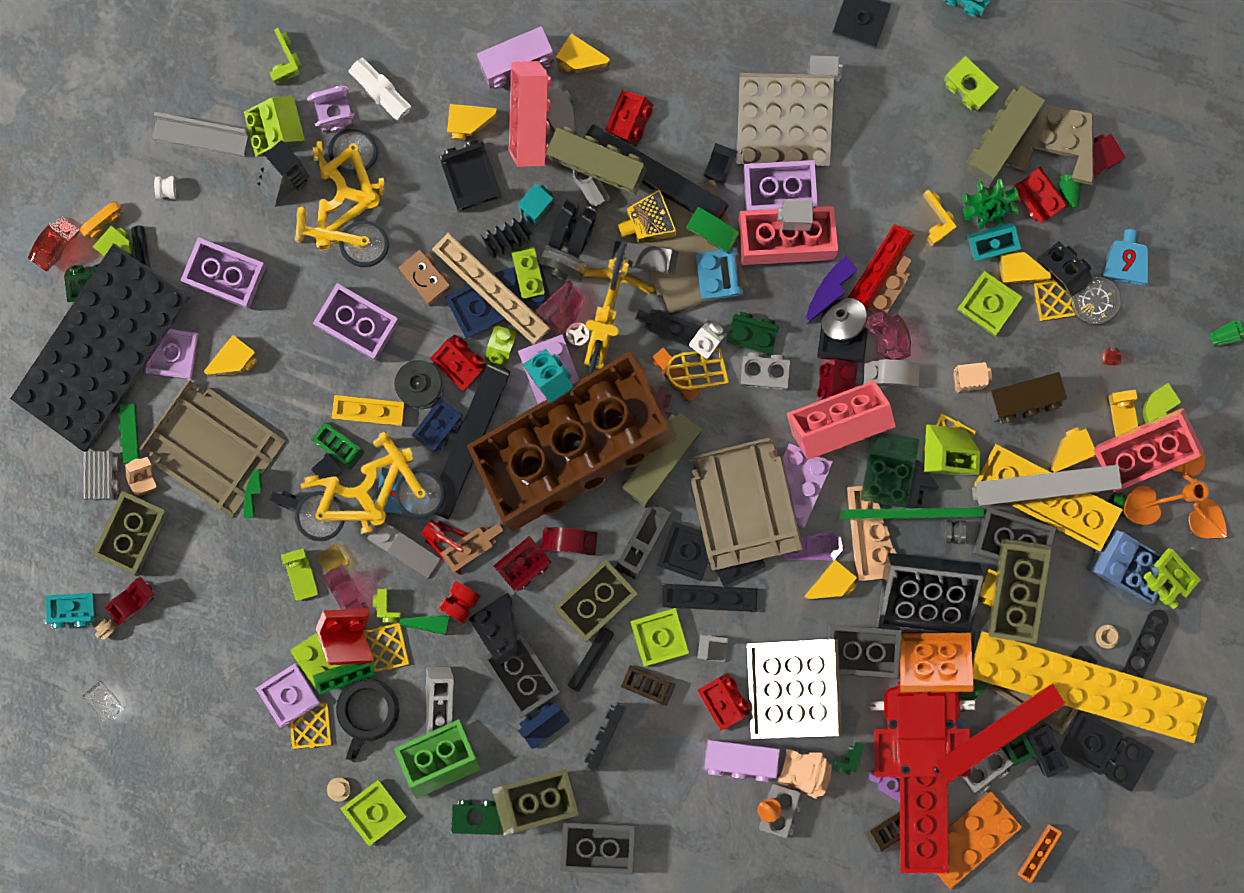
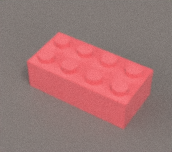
[509,61,551,167]
[737,206,838,265]
[787,381,896,460]
[1094,408,1203,493]

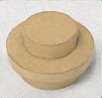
[95,618,116,640]
[1095,625,1120,649]
[327,778,351,802]

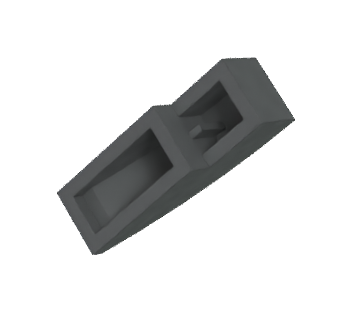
[612,241,679,275]
[615,502,671,580]

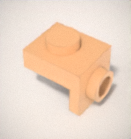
[125,457,157,497]

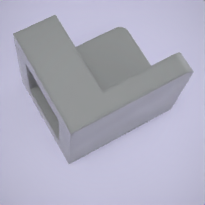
[697,635,728,662]

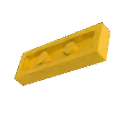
[332,395,405,426]

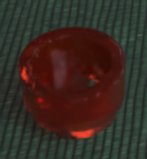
[1103,347,1122,366]

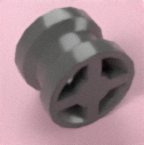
[945,520,966,544]

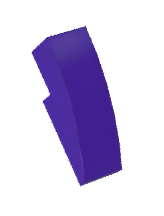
[805,256,858,324]

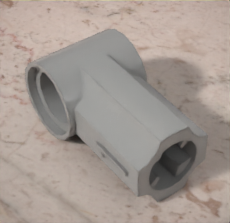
[573,170,610,209]

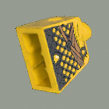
[617,190,676,243]

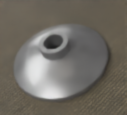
[821,298,867,341]

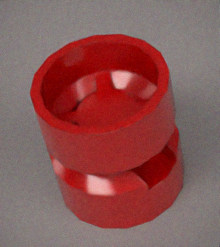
[438,580,481,624]

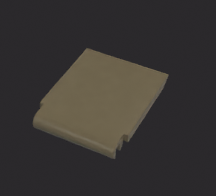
[626,179,749,314]
[139,380,286,518]
[689,437,803,571]

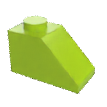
[93,226,133,256]

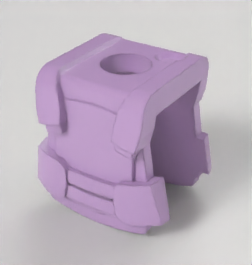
[307,86,355,132]

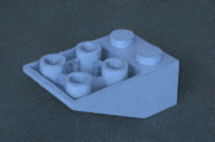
[1087,529,1164,605]

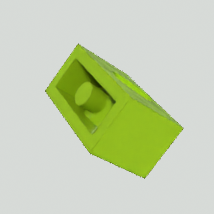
[944,56,999,112]

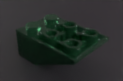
[860,432,920,508]

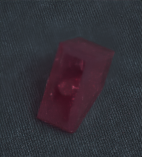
[535,280,584,336]

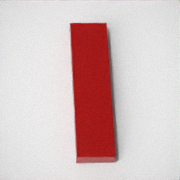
[848,224,914,311]

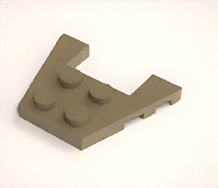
[1006,105,1094,185]

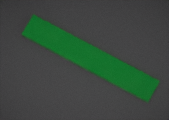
[840,507,984,520]

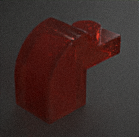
[28,216,80,272]

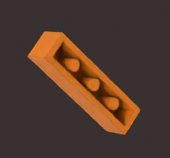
[652,348,701,403]
[1017,824,1062,883]

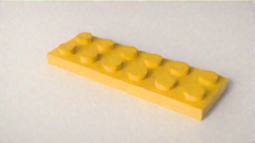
[974,444,1122,551]

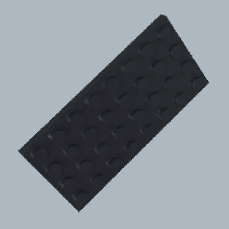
[10,243,191,452]

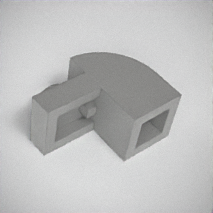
[864,360,920,387]

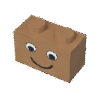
[398,250,451,306]

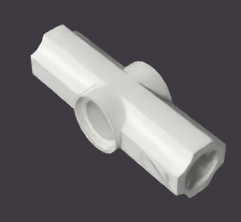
[348,57,412,122]

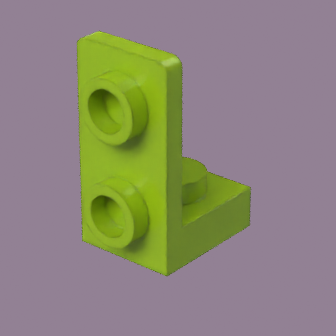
[269,28,302,85]
[512,246,545,298]
[281,548,318,601]

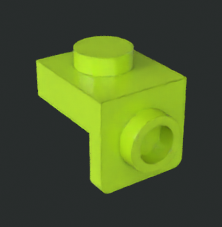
[485,325,517,366]
[373,589,402,623]

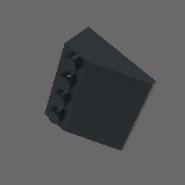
[877,553,984,633]

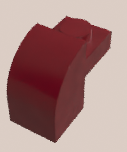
[541,527,598,556]
[105,576,155,626]

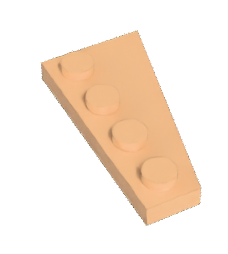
[847,485,896,581]

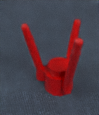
[421,520,468,575]

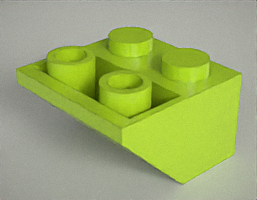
[244,96,305,156]
[924,425,980,476]

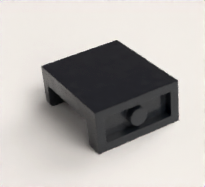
[439,140,502,212]

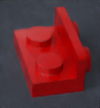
[605,90,654,146]
[1013,167,1068,223]
[430,335,487,391]
[697,673,750,731]

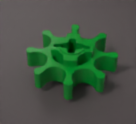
[963,178,1019,229]

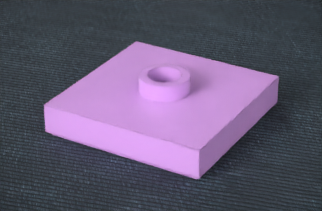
[145,329,199,380]
[255,663,321,728]

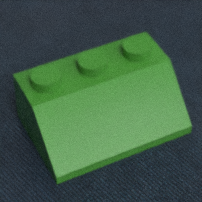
[394,719,481,799]

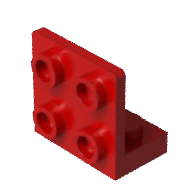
[316,608,373,665]

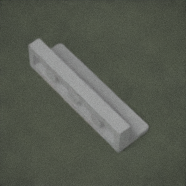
[153,112,250,157]

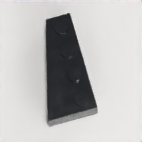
[256,139,310,207]

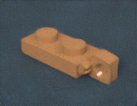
[868,256,912,320]
[441,523,504,573]

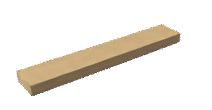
[432,233,551,345]

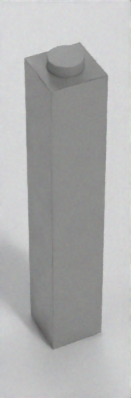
[972,465,1122,506]

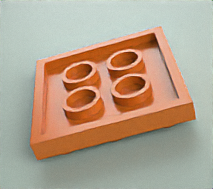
[900,633,973,692]

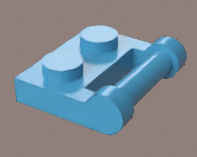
[696,248,743,301]

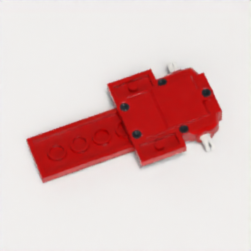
[870,681,976,873]

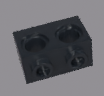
[1038,241,1093,297]
[1025,725,1069,778]
[1104,736,1155,792]

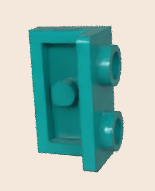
[44,593,95,628]

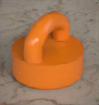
[757,798,781,822]

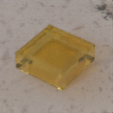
[316,544,349,577]

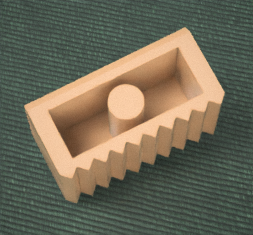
[953,362,992,393]

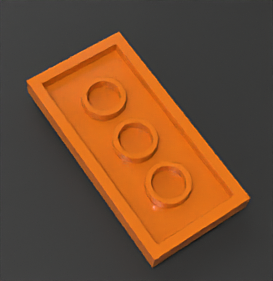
[936,791,1022,889]

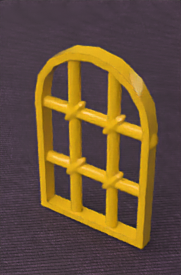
[666,348,729,390]

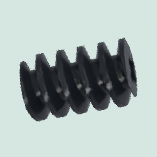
[480,214,532,259]

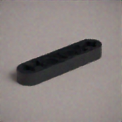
[1121,609,1169,679]

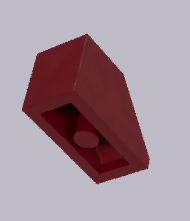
[1082,134,1126,184]

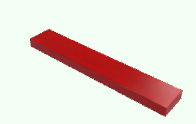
[934,683,1065,783]

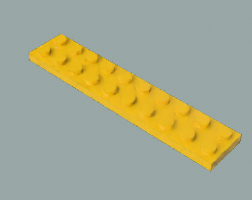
[972,631,1207,743]

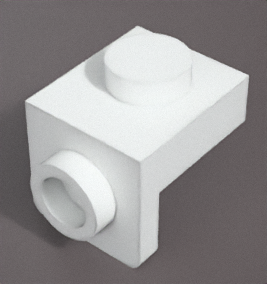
[689,320,727,358]

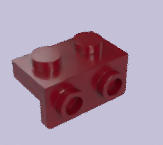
[816,358,858,402]
[493,536,551,592]

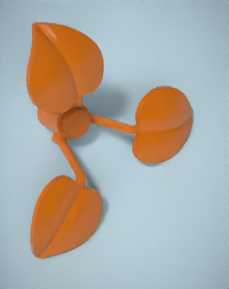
[1124,433,1227,539]

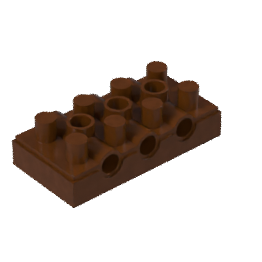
[467,351,677,532]

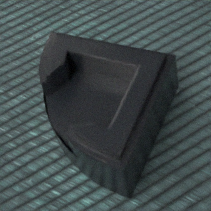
[346,738,363,762]

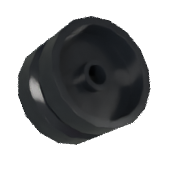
[548,198,598,258]

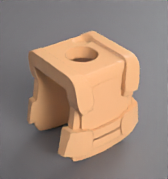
[778,750,832,799]

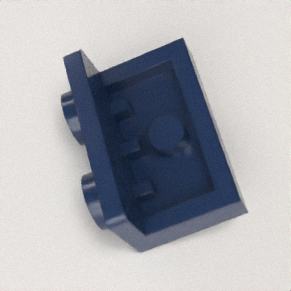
[412,398,463,453]
[518,701,570,749]

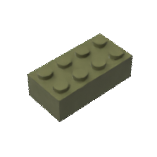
[966,85,1045,186]
[546,126,647,195]
[621,412,702,508]
[988,539,1051,644]

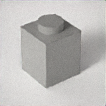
[777,199,813,231]

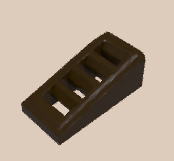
[621,665,676,706]
[865,811,900,853]

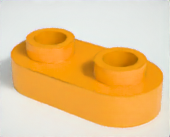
[79,201,122,238]

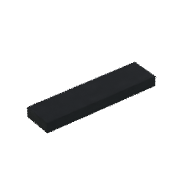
[662,584,758,612]

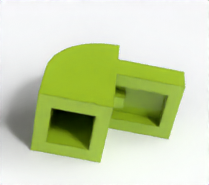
[1142,383,1181,424]

